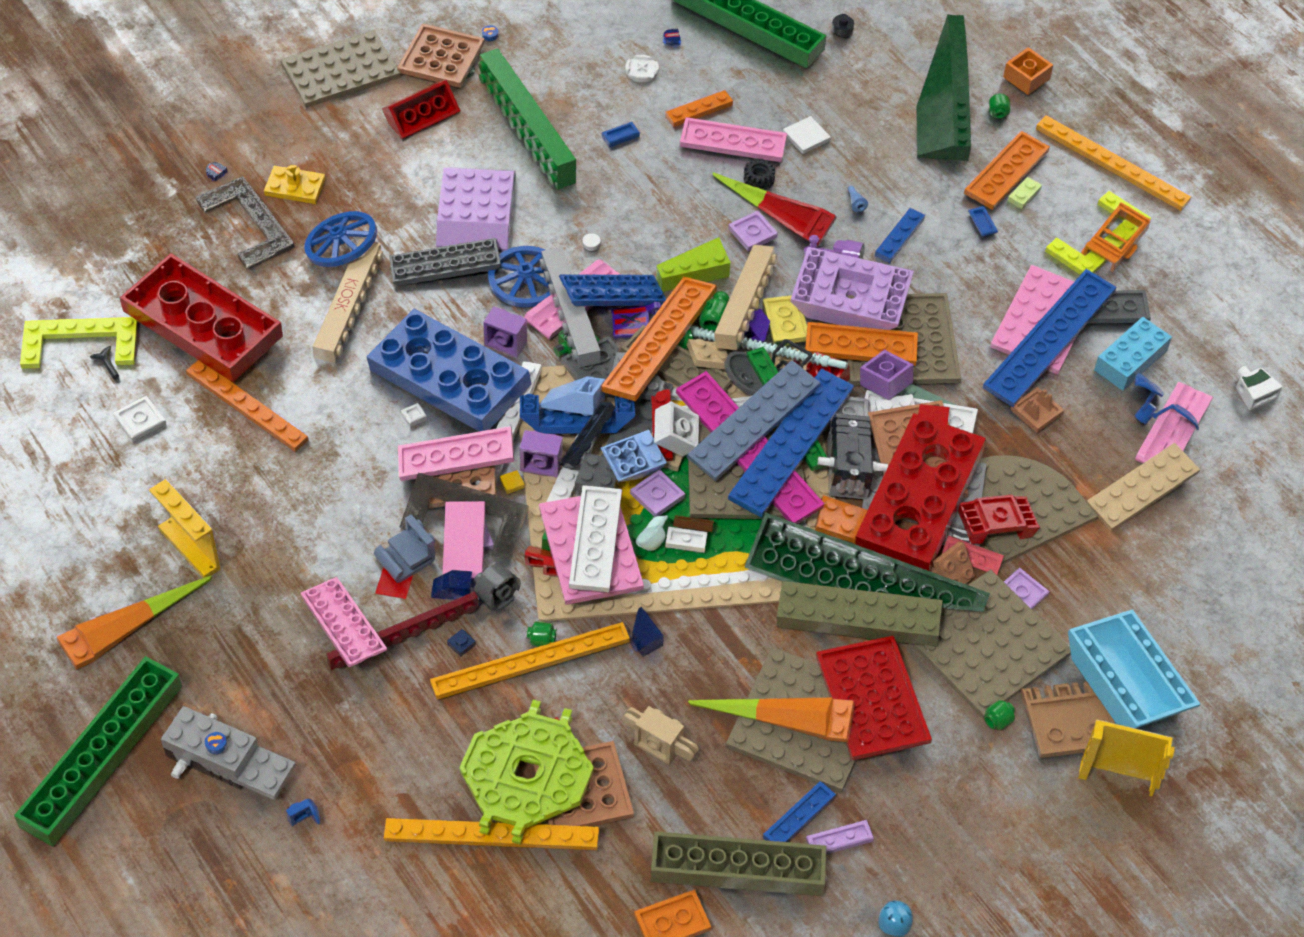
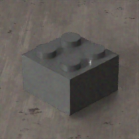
[574,452,620,496]

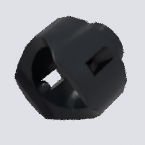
[831,14,854,39]

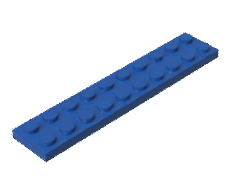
[983,269,1116,407]
[728,368,854,518]

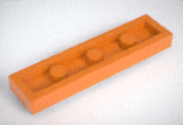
[665,90,733,127]

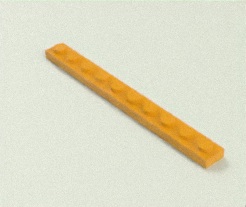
[1036,115,1191,211]
[430,622,630,700]
[384,818,599,850]

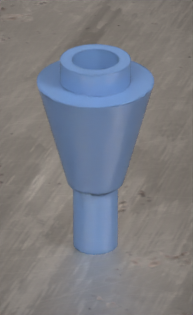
[848,186,868,212]

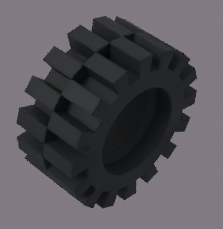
[744,158,776,190]

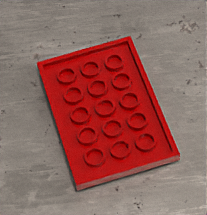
[816,635,932,761]

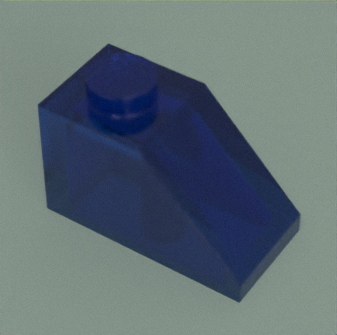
[431,570,473,600]
[631,607,664,657]

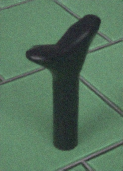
[90,346,119,380]

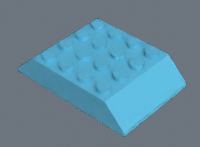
[1068,609,1200,728]

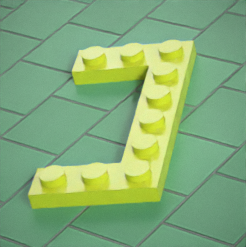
[1045,191,1151,275]
[20,317,138,369]

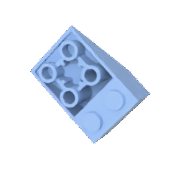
[539,377,605,416]
[601,430,667,482]

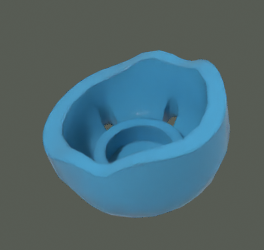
[878,900,913,936]

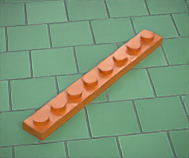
[186,360,309,452]

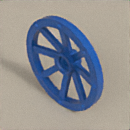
[304,211,377,267]
[488,246,550,307]

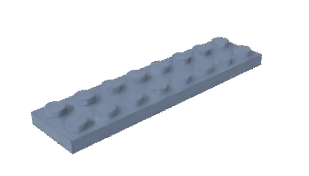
[687,360,820,482]

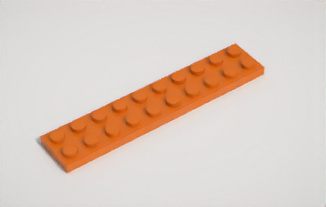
[601,277,717,401]

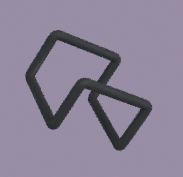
[772,339,813,369]

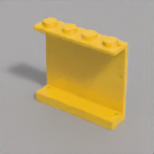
[149,479,221,578]
[1078,719,1175,796]

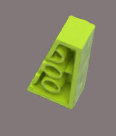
[656,237,731,292]

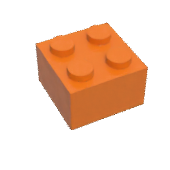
[1003,47,1053,95]

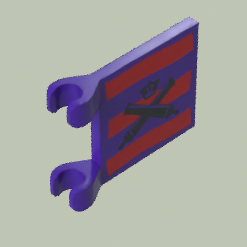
[612,302,661,339]

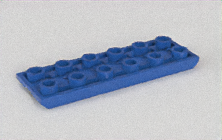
[559,274,666,306]

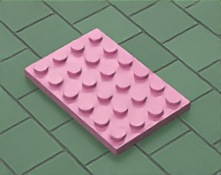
[990,265,1078,375]
[539,496,644,605]

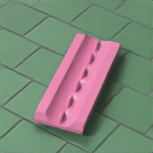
[524,259,621,340]
[1135,382,1213,463]
[301,577,387,667]

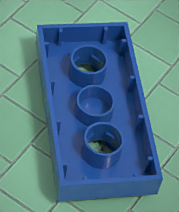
[366,308,532,432]

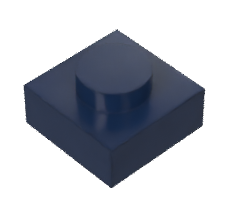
[447,629,476,657]

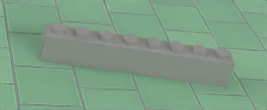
[539,247,601,367]

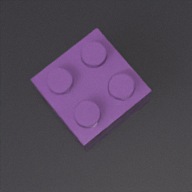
[483,306,527,358]
[860,350,913,400]
[520,430,563,478]

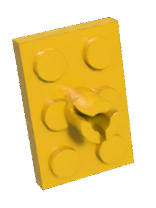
[264,165,325,204]

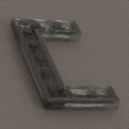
[196,176,295,270]
[399,472,529,562]

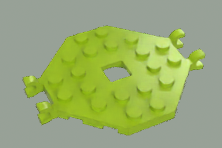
[460,700,594,844]

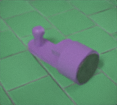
[804,235,865,259]

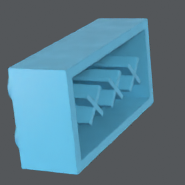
[1094,317,1172,391]

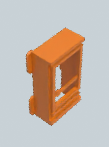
[1081,202,1151,272]

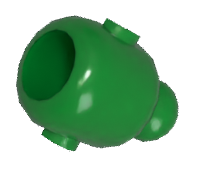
[699,291,730,332]

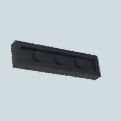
[559,402,615,468]

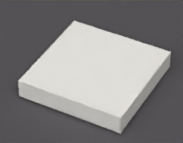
[783,116,831,154]
[113,396,166,442]

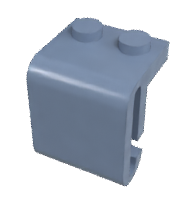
[374,514,435,583]

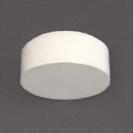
[582,233,600,251]

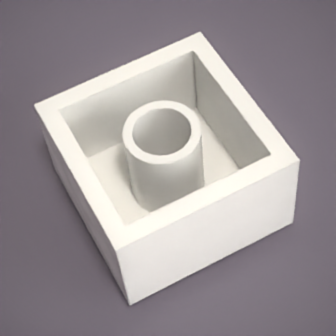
[654,402,699,456]

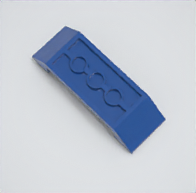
[520,394,635,434]

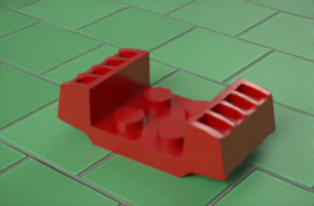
[958,494,1040,544]

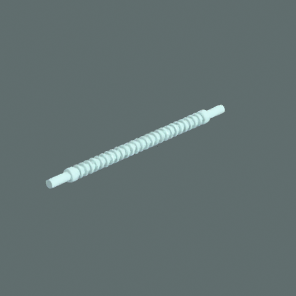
[689,326,848,369]

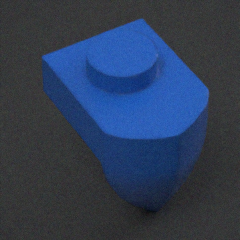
[286,799,320,826]

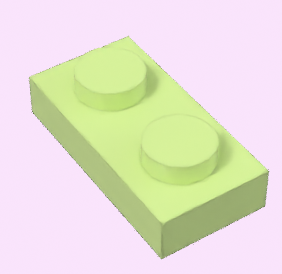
[1008,177,1042,209]

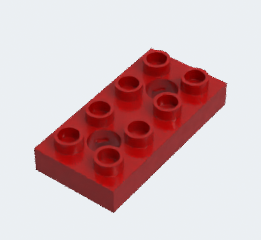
[120,253,283,382]
[855,413,986,571]

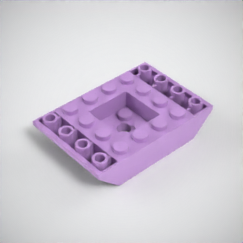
[790,247,914,330]

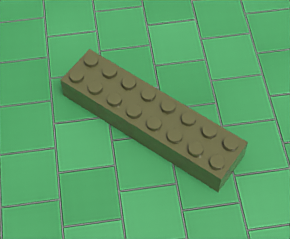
[777,581,942,647]
[650,831,826,896]

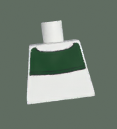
[1236,366,1283,410]

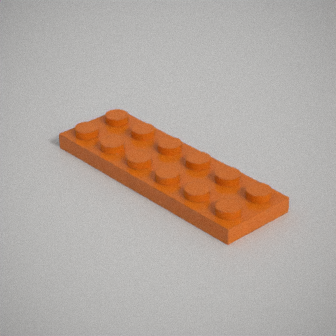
[964,131,1050,210]
[805,322,918,366]

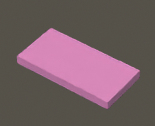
[442,501,486,580]

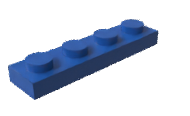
[875,208,925,263]
[763,781,836,842]

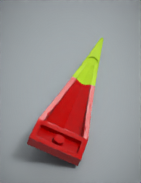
[712,173,837,247]

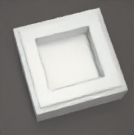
[401,403,427,427]

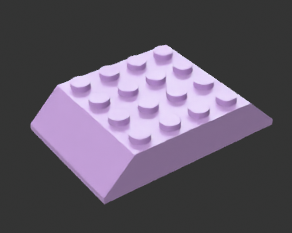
[436,167,516,251]

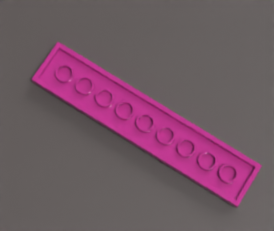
[676,371,824,524]

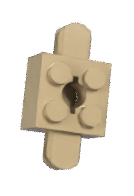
[622,706,699,765]

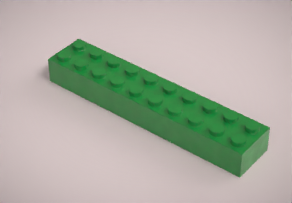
[673,0,827,69]
[478,48,576,190]
[14,656,182,847]

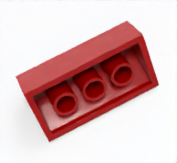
[381,79,460,139]

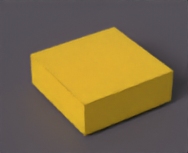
[500,470,525,494]

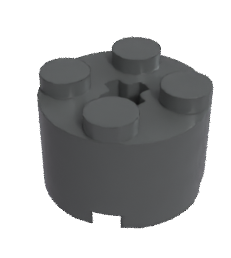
[474,561,521,610]

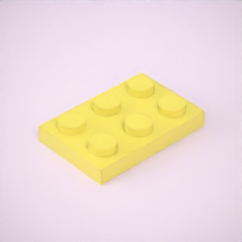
[762,295,807,345]

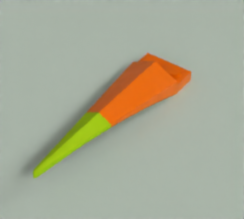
[57,576,212,670]
[688,697,855,742]

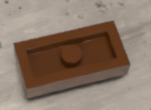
[673,515,714,533]

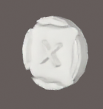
[625,55,659,83]

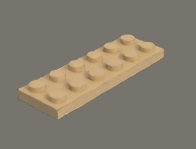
[1087,443,1200,532]

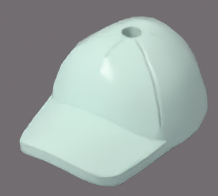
[636,515,668,551]

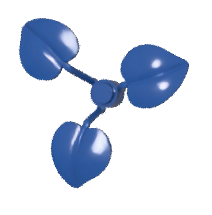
[1135,373,1199,431]

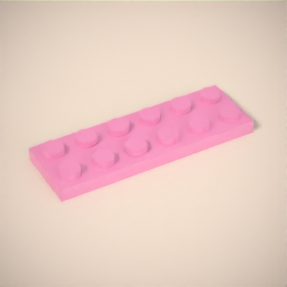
[680,118,787,162]
[398,426,514,481]

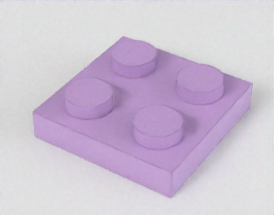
[728,211,778,252]
[630,469,685,517]

